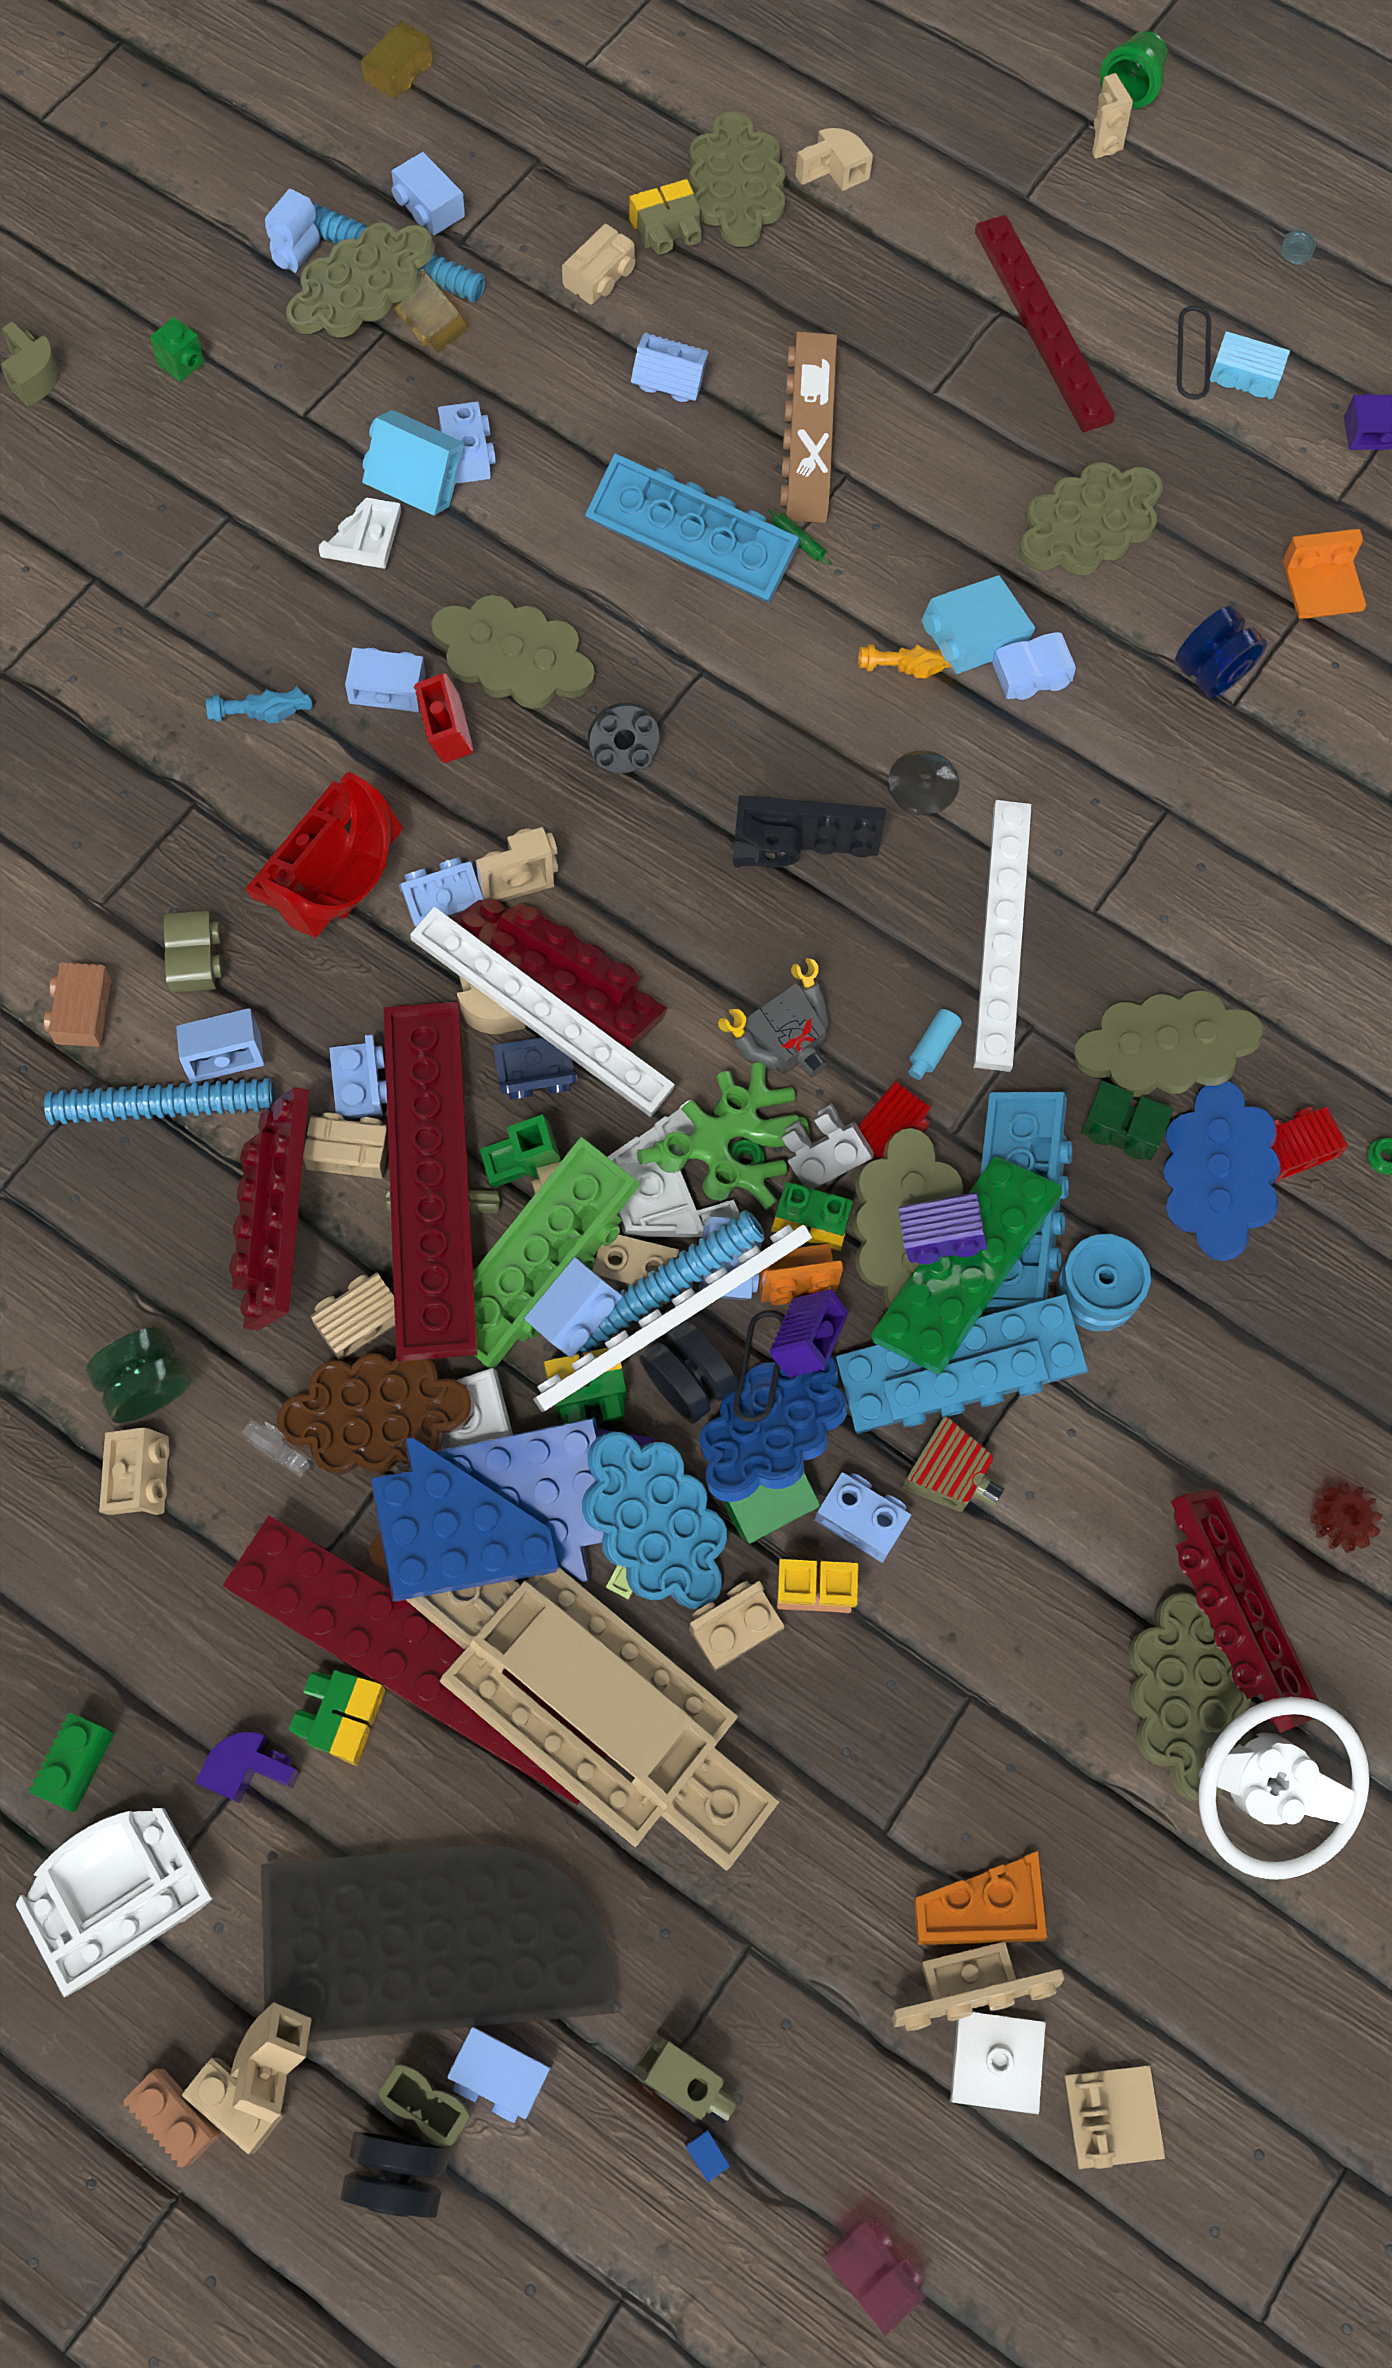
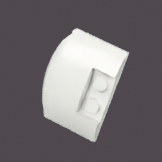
[16,1808,214,1997]

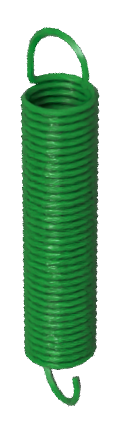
[768,509,832,565]

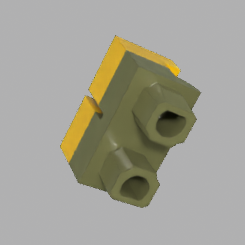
[629,179,701,255]

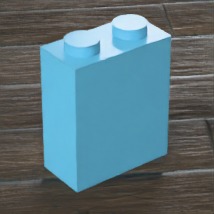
[362,410,465,516]
[921,575,1035,674]

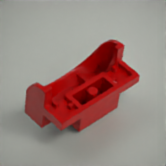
[245,771,403,938]

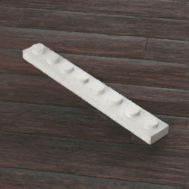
[973,800,1031,1072]
[410,907,675,1117]
[533,1224,812,1412]

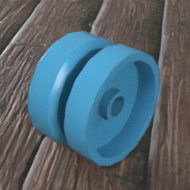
[1056,1234,1151,1331]

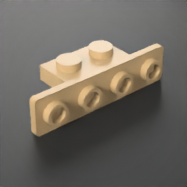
[892,1942,1064,2031]

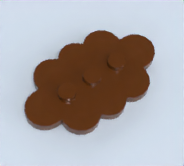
[277,1353,475,1475]

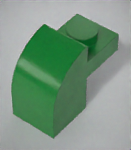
[480,1114,560,1188]

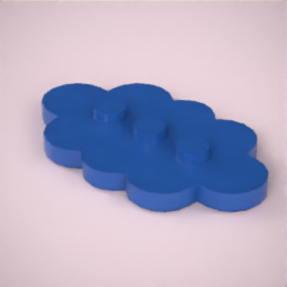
[1163,1081,1281,1261]
[699,1356,847,1502]

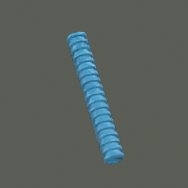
[313,203,485,303]
[44,1078,275,1125]
[575,1210,764,1359]

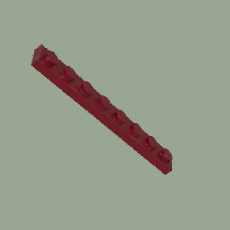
[975,215,1115,433]

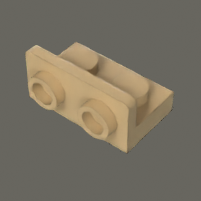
[1092,73,1133,159]
[99,1427,170,1515]
[689,1581,785,1672]

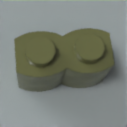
[164,911,223,993]
[378,2065,473,2145]

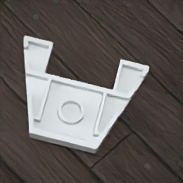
[608,1100,740,1237]

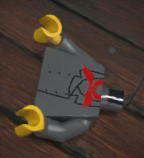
[718,958,829,1078]

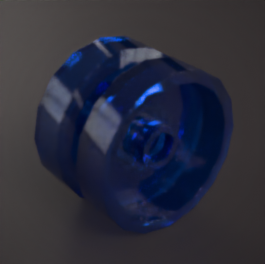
[1175,606,1267,698]

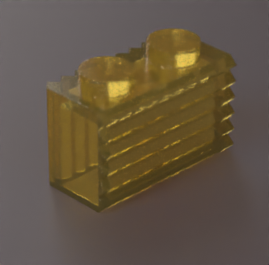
[361,20,433,99]
[393,269,468,353]

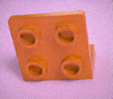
[1282,529,1366,619]
[758,1243,843,1305]

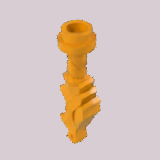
[858,644,952,679]

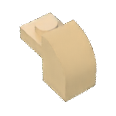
[795,128,873,191]
[457,976,525,1034]
[230,2002,312,2123]

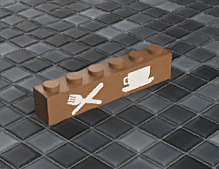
[780,332,837,523]

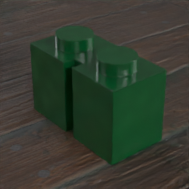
[1081,1081,1174,1161]

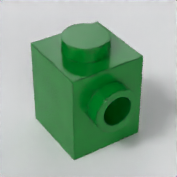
[150,317,205,383]

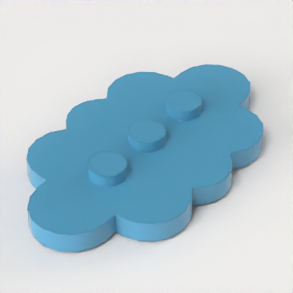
[582,1432,727,1609]

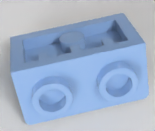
[399,857,484,926]
[329,1034,387,1121]

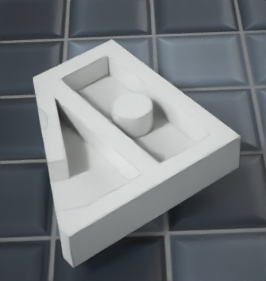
[319,497,401,569]

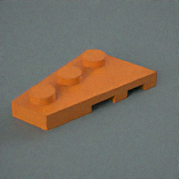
[914,1851,1047,1945]

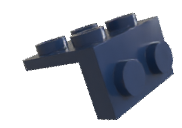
[493,1037,578,1099]

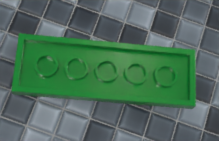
[871,1156,1063,1375]

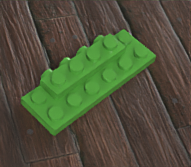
[473,1137,641,1369]

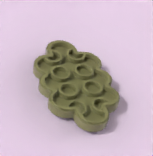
[689,111,785,247]
[286,222,435,338]
[1019,462,1163,575]
[431,595,595,709]
[1075,991,1262,1097]
[852,1128,963,1309]
[1129,1592,1253,1803]

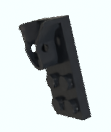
[733,795,886,868]

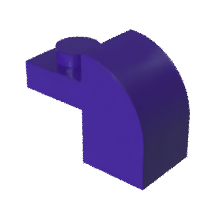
[195,1732,300,1804]

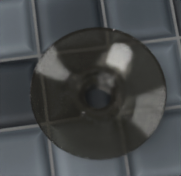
[888,750,959,815]

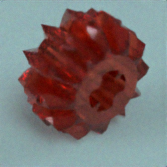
[1310,1483,1383,1553]

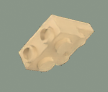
[476,827,558,902]

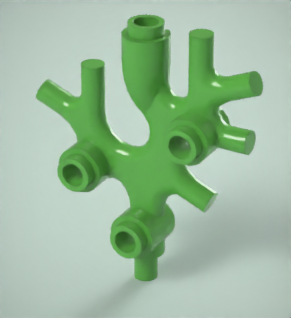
[637,1062,809,1211]

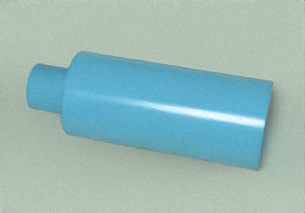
[908,1009,962,1080]

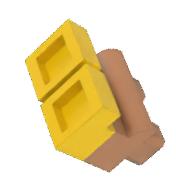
[777,1559,858,1613]

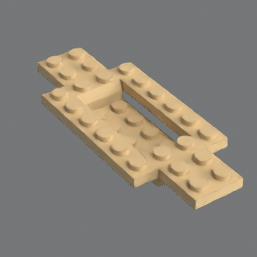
[406,1567,779,1871]

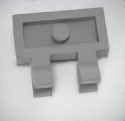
[781,1103,874,1189]

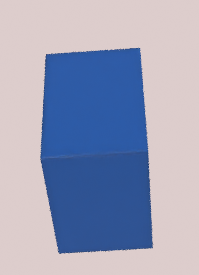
[685,2129,730,2182]

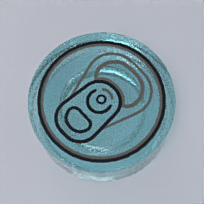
[1281,230,1316,264]

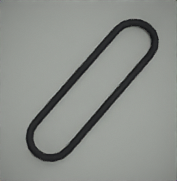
[1177,305,1211,400]
[733,1311,784,1422]

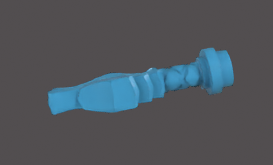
[206,685,313,724]

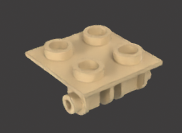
[1064,2066,1165,2169]

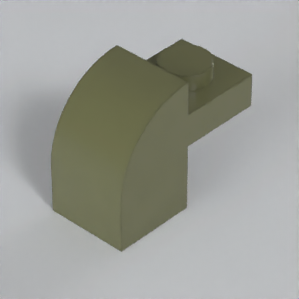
[0,321,59,407]

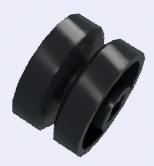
[639,1321,738,1424]
[340,2132,450,2218]

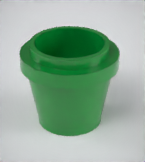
[1100,31,1168,109]

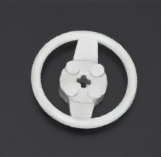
[1198,1697,1369,1880]

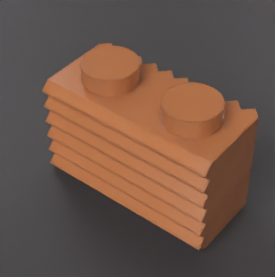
[44,962,111,1047]
[123,2068,222,2167]

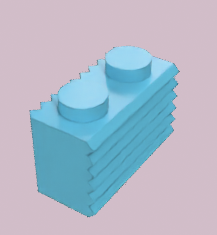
[1210,331,1290,400]

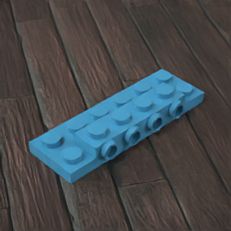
[585,453,800,604]
[980,1092,1073,1312]
[836,1294,1088,1434]

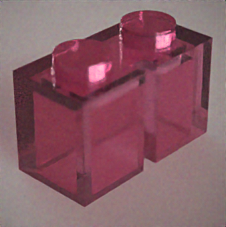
[822,2219,925,2336]

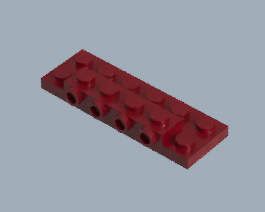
[452,898,667,1050]
[229,1087,309,1331]
[1170,1489,1319,1733]

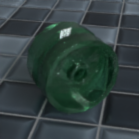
[85,1327,192,1423]

